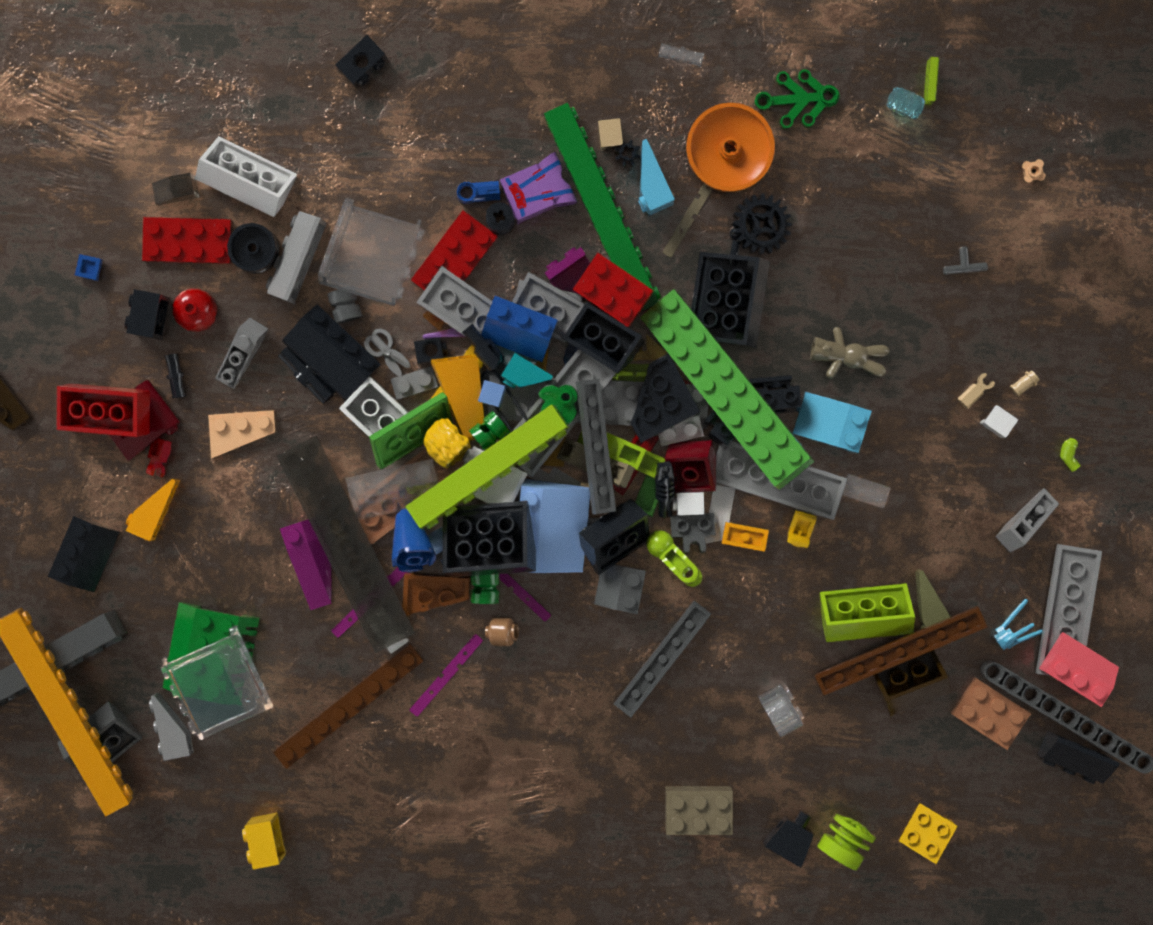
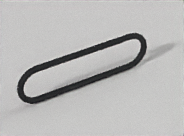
[480,370,528,432]

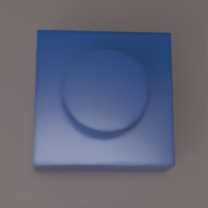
[75,254,103,281]

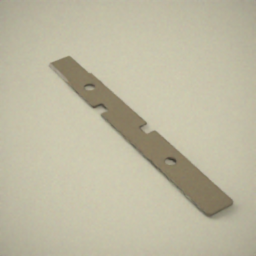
[662,183,713,258]

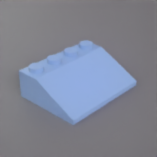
[520,479,590,573]

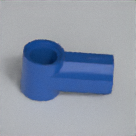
[457,181,500,204]

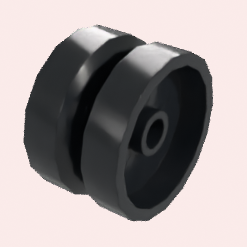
[227,223,281,274]

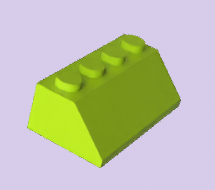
[820,583,915,642]

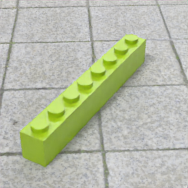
[405,404,570,530]

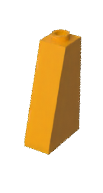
[431,354,484,440]

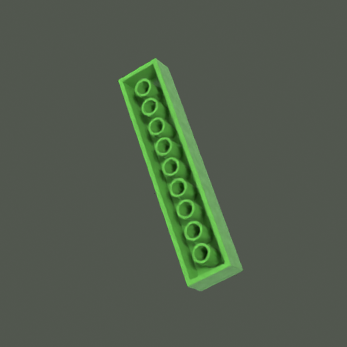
[640,289,815,490]

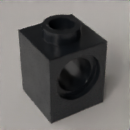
[414,337,448,364]

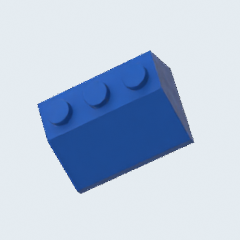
[481,296,558,362]

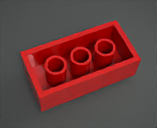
[57,384,150,437]

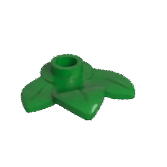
[538,385,578,425]

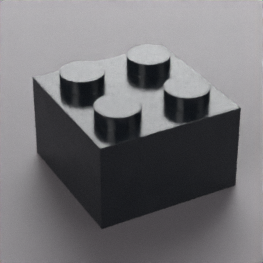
[124,289,170,340]

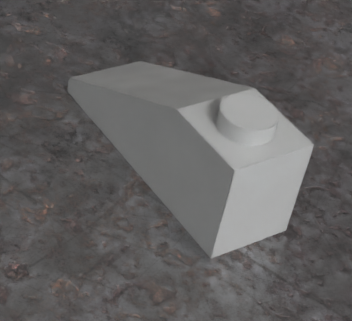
[995,488,1059,552]

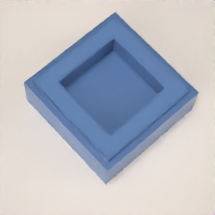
[478,380,507,408]

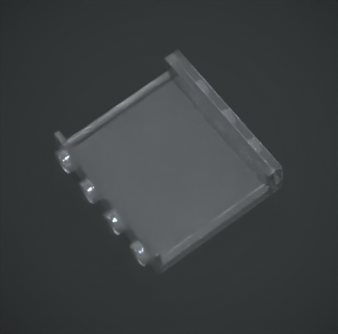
[318,198,424,306]

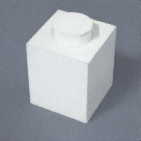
[672,492,704,515]

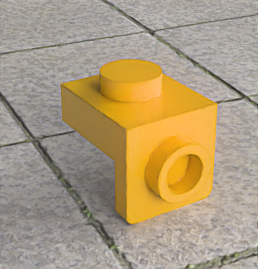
[787,510,816,548]

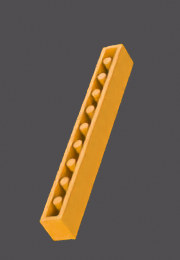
[0,607,133,817]

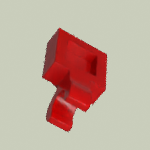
[146,438,172,478]

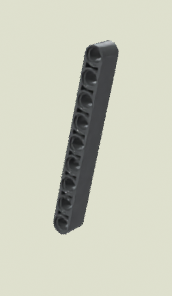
[980,660,1153,774]

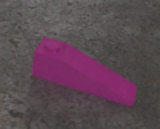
[280,514,332,610]

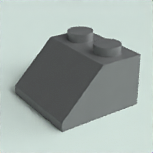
[594,564,646,614]

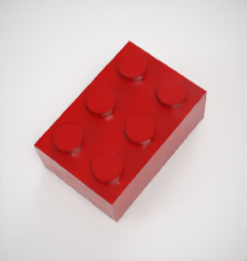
[573,252,654,328]

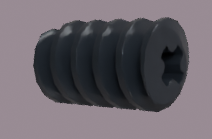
[486,202,515,235]

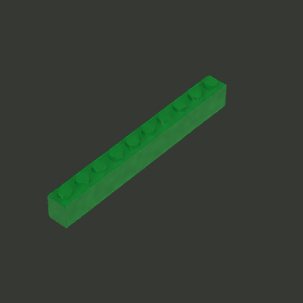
[544,102,661,314]

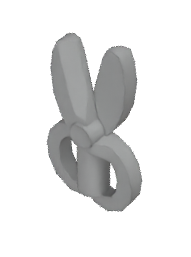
[364,328,411,376]

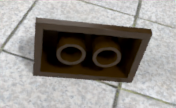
[873,650,952,717]

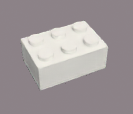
[339,376,409,436]

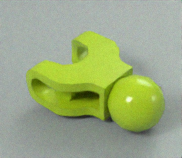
[646,530,703,587]

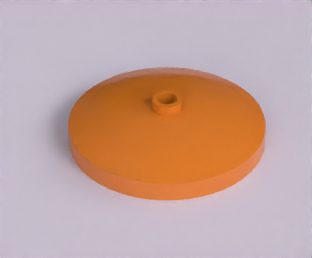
[686,103,775,192]

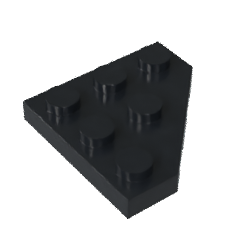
[631,353,700,443]

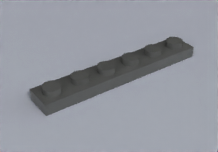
[576,379,616,514]
[614,600,711,717]

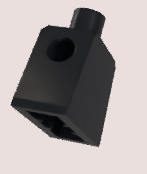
[763,810,814,868]

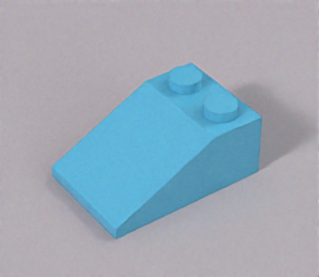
[638,139,675,216]
[792,392,872,453]

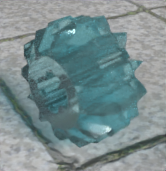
[886,87,925,119]

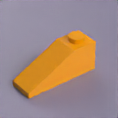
[126,479,180,541]

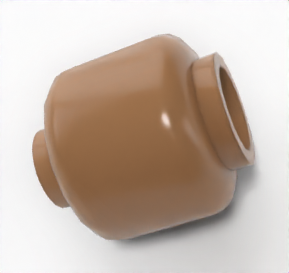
[485,618,519,646]

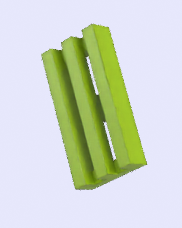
[923,57,939,105]

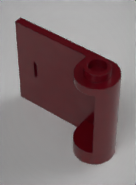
[109,380,180,461]

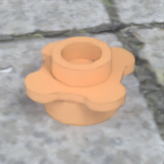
[1022,159,1046,183]

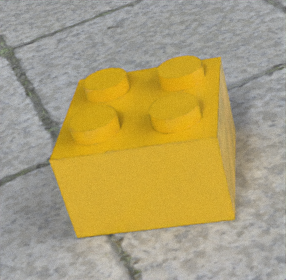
[242,812,286,870]

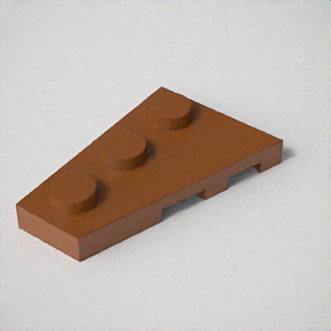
[402,573,470,617]

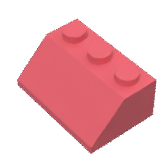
[1039,632,1119,707]

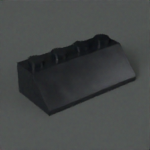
[282,304,381,401]

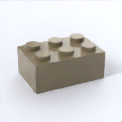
[665,786,733,835]

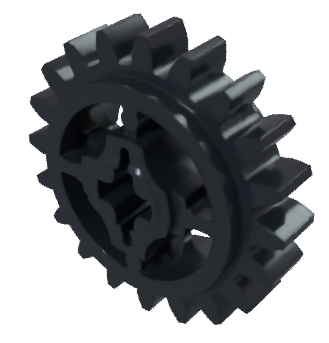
[731,193,792,255]

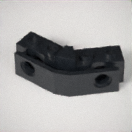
[705,375,802,450]

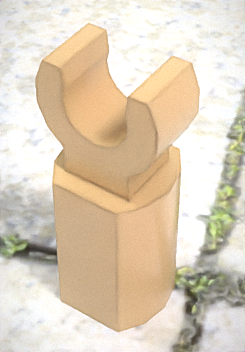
[957,373,995,409]

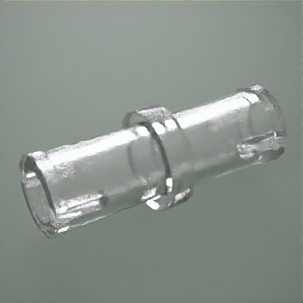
[659,43,704,67]

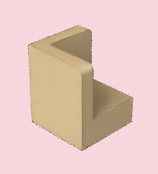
[598,118,623,150]

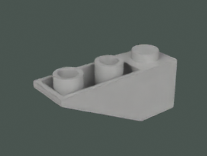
[215,318,268,389]
[149,693,194,761]

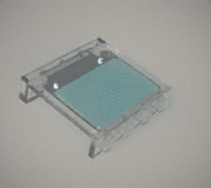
[161,625,273,740]

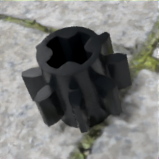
[614,139,641,167]

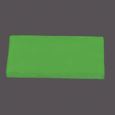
[369,392,453,470]

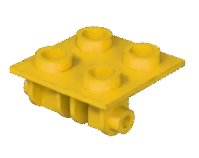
[899,803,958,864]

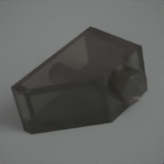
[152,173,200,206]

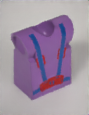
[500,152,578,224]

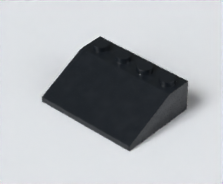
[691,252,770,348]
[443,501,536,577]

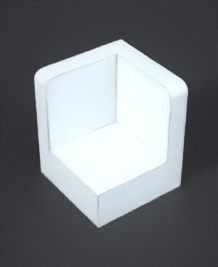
[980,406,1018,438]

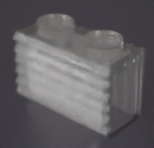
[758,684,804,738]

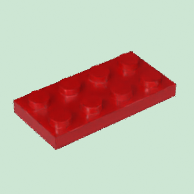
[411,210,498,291]
[142,217,232,264]

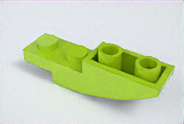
[577,431,665,478]

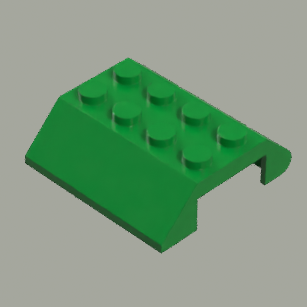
[162,602,260,704]

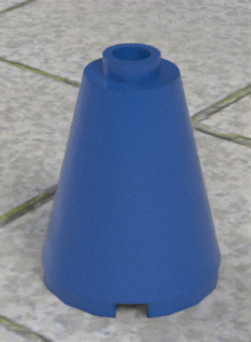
[391,508,436,572]

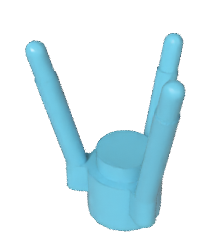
[993,599,1042,651]

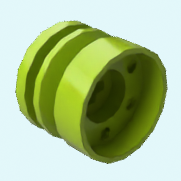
[817,813,876,871]

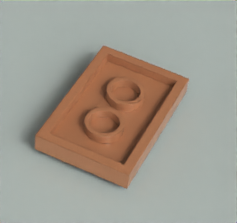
[951,677,1031,750]

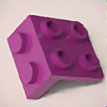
[544,247,590,301]

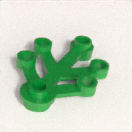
[754,69,840,129]

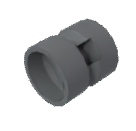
[327,287,363,324]

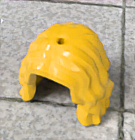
[423,418,471,469]

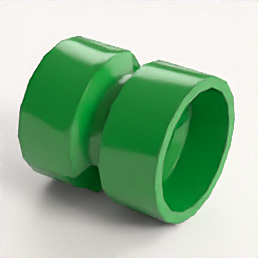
[468,411,511,450]
[471,574,499,604]

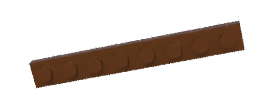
[815,606,987,695]
[273,643,424,769]

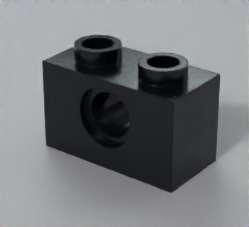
[335,35,387,88]

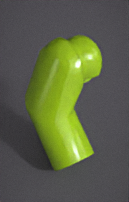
[1060,438,1081,472]

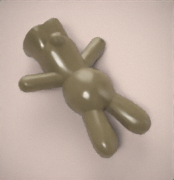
[810,327,889,379]

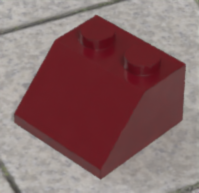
[665,440,716,493]

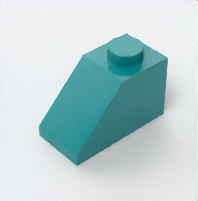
[501,353,553,389]

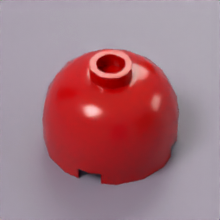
[172,288,217,332]

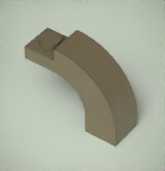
[557,439,635,488]

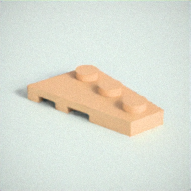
[208,410,277,459]

